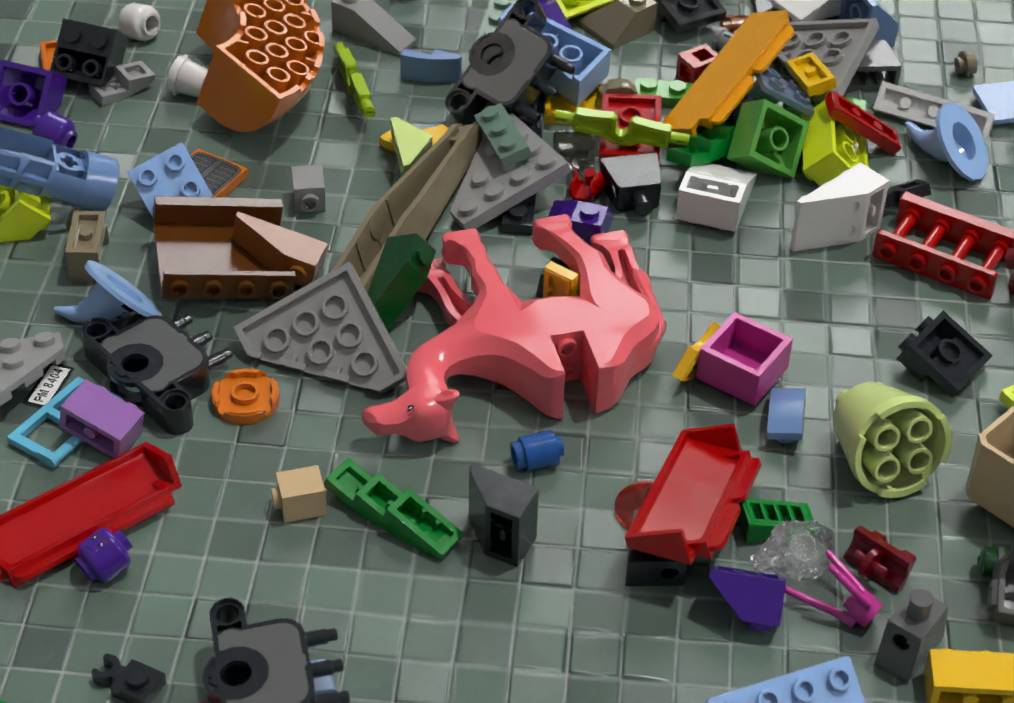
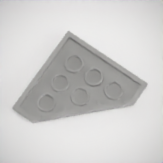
[776,18,879,102]
[450,113,572,230]
[233,261,407,394]
[0,332,66,406]

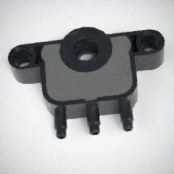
[445,0,576,125]
[81,314,233,435]
[202,598,350,703]

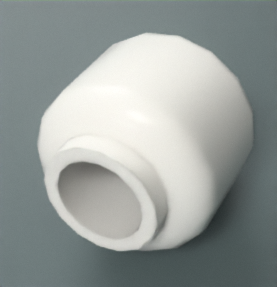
[118,3,161,41]

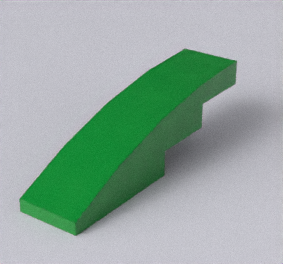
[666,120,736,167]
[324,457,464,559]

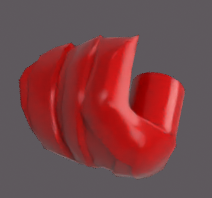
[569,168,606,202]

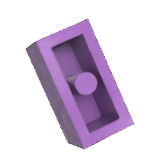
[59,379,144,458]

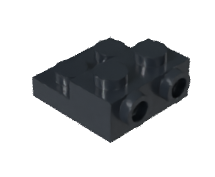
[654,0,727,33]
[896,310,993,398]

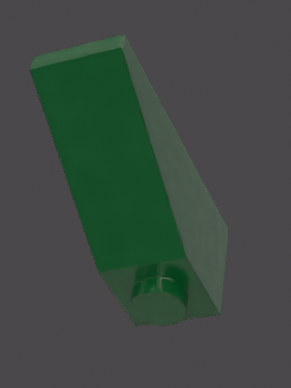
[368,233,436,331]

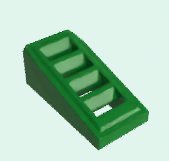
[738,499,817,543]

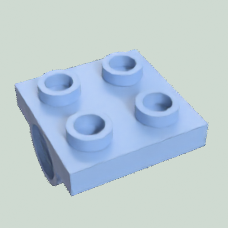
[127,142,213,217]

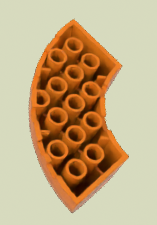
[196,0,325,132]

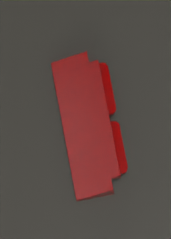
[624,424,762,565]
[0,442,182,588]

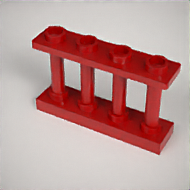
[872,191,1014,300]

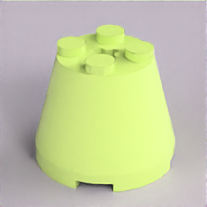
[833,382,952,498]

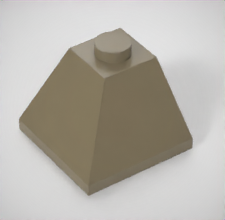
[577,0,657,50]

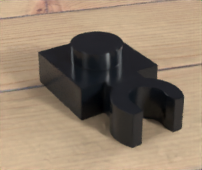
[884,179,932,207]
[91,654,166,703]

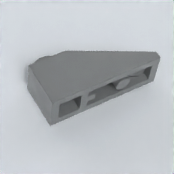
[331,0,416,57]

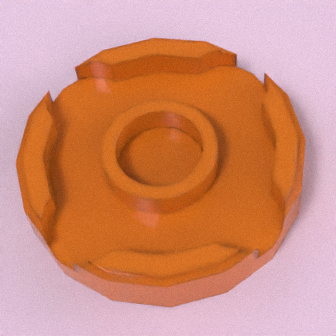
[211,368,280,425]

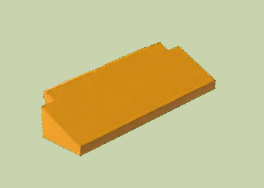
[662,10,794,135]

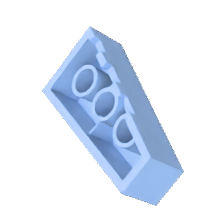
[498,2,611,107]

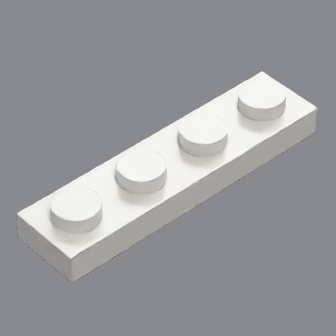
[873,81,996,144]

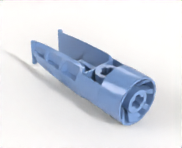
[0,127,119,211]

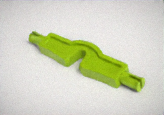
[333,42,376,118]
[554,107,690,148]

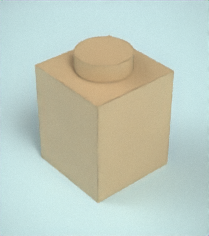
[271,465,327,523]

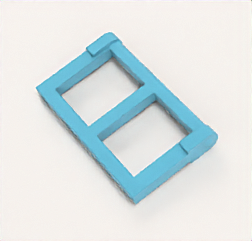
[7,377,124,469]

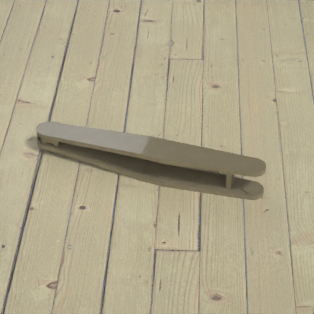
[332,123,482,293]

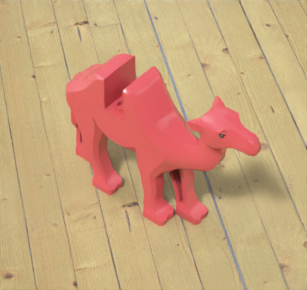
[362,214,667,443]

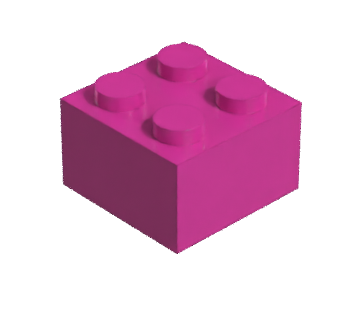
[696,312,793,406]

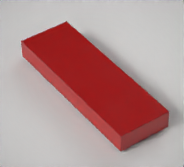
[824,90,901,155]

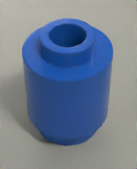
[510,430,564,471]

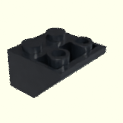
[50,18,129,87]
[468,463,539,567]

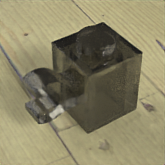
[553,130,599,175]

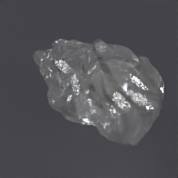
[749,520,834,581]

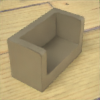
[65,211,110,282]

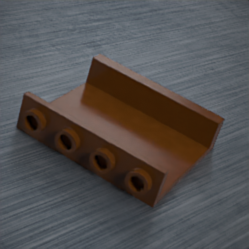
[152,196,296,300]

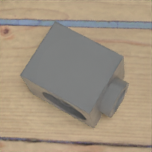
[292,165,326,214]

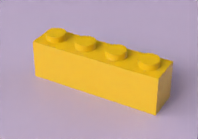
[924,648,1014,703]

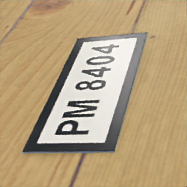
[23,363,75,407]

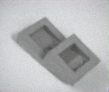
[89,60,155,107]

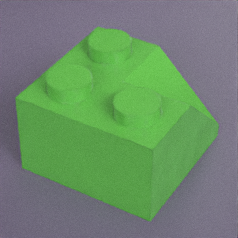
[727,99,809,179]

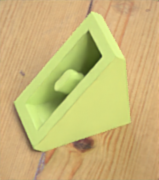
[390,117,432,176]

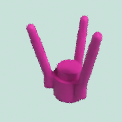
[785,550,883,628]

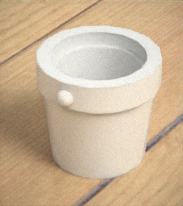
[167,54,208,97]

